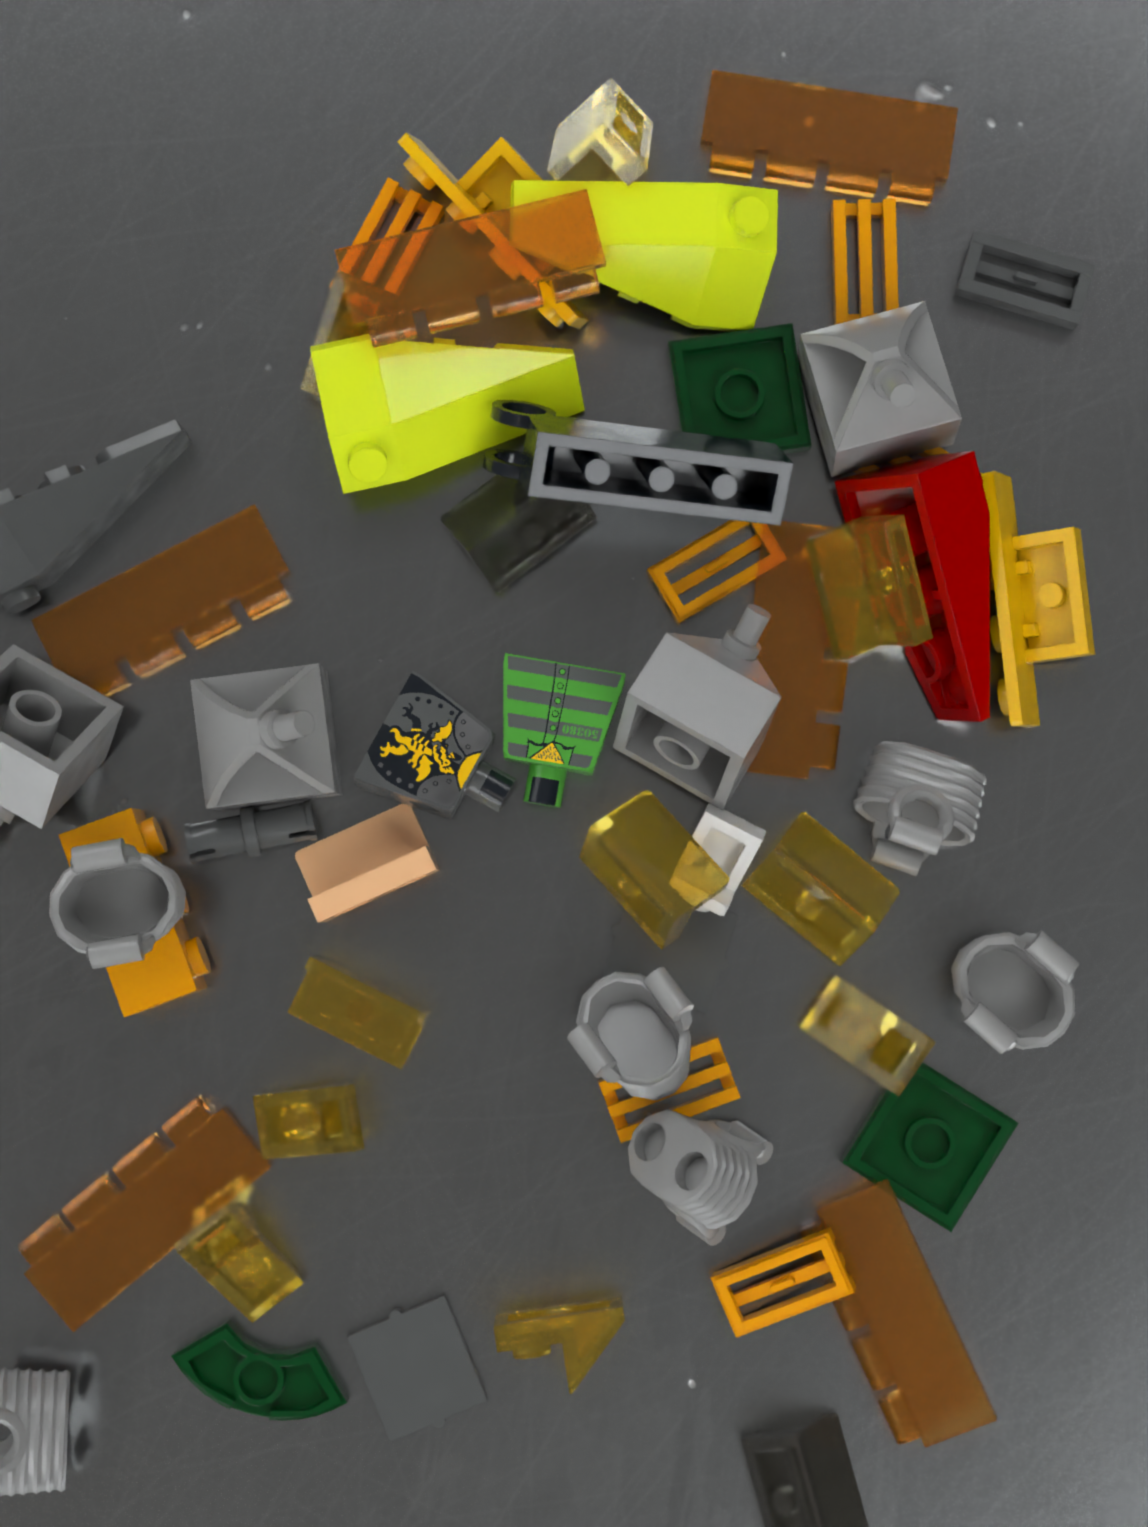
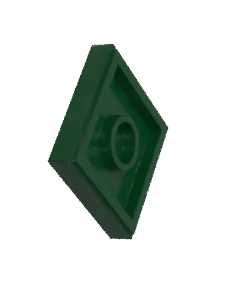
[667,323,812,454]
[839,1053,1019,1232]

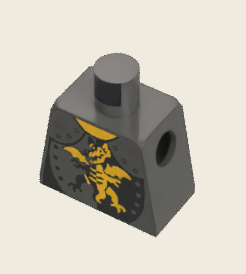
[353,671,516,819]

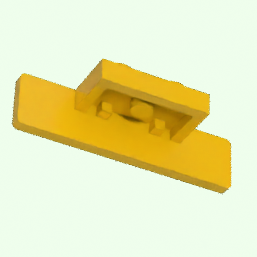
[397,132,589,329]
[981,471,1095,728]

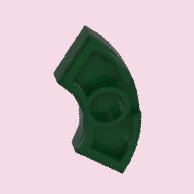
[171,1319,349,1421]

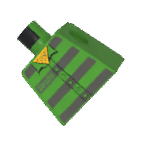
[503,653,626,808]

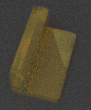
[547,78,653,186]
[806,515,933,660]
[579,790,729,950]
[741,812,900,967]
[287,955,431,1070]

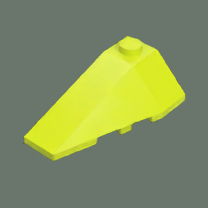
[509,180,778,332]
[310,333,585,494]

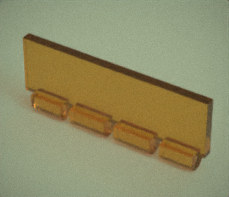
[700,69,958,203]
[335,189,606,348]
[31,504,290,695]
[747,521,863,779]
[18,1096,272,1332]
[799,1179,997,1448]

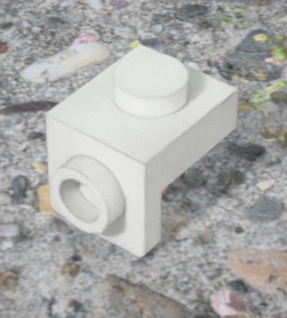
[667,803,766,916]

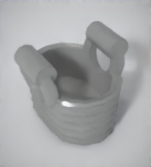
[853,741,987,876]
[49,838,186,969]
[951,930,1080,1054]
[567,967,694,1100]
[628,1109,773,1246]
[0,1367,70,1497]

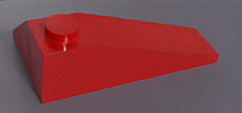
[834,451,990,722]

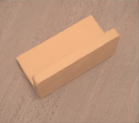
[295,804,440,923]

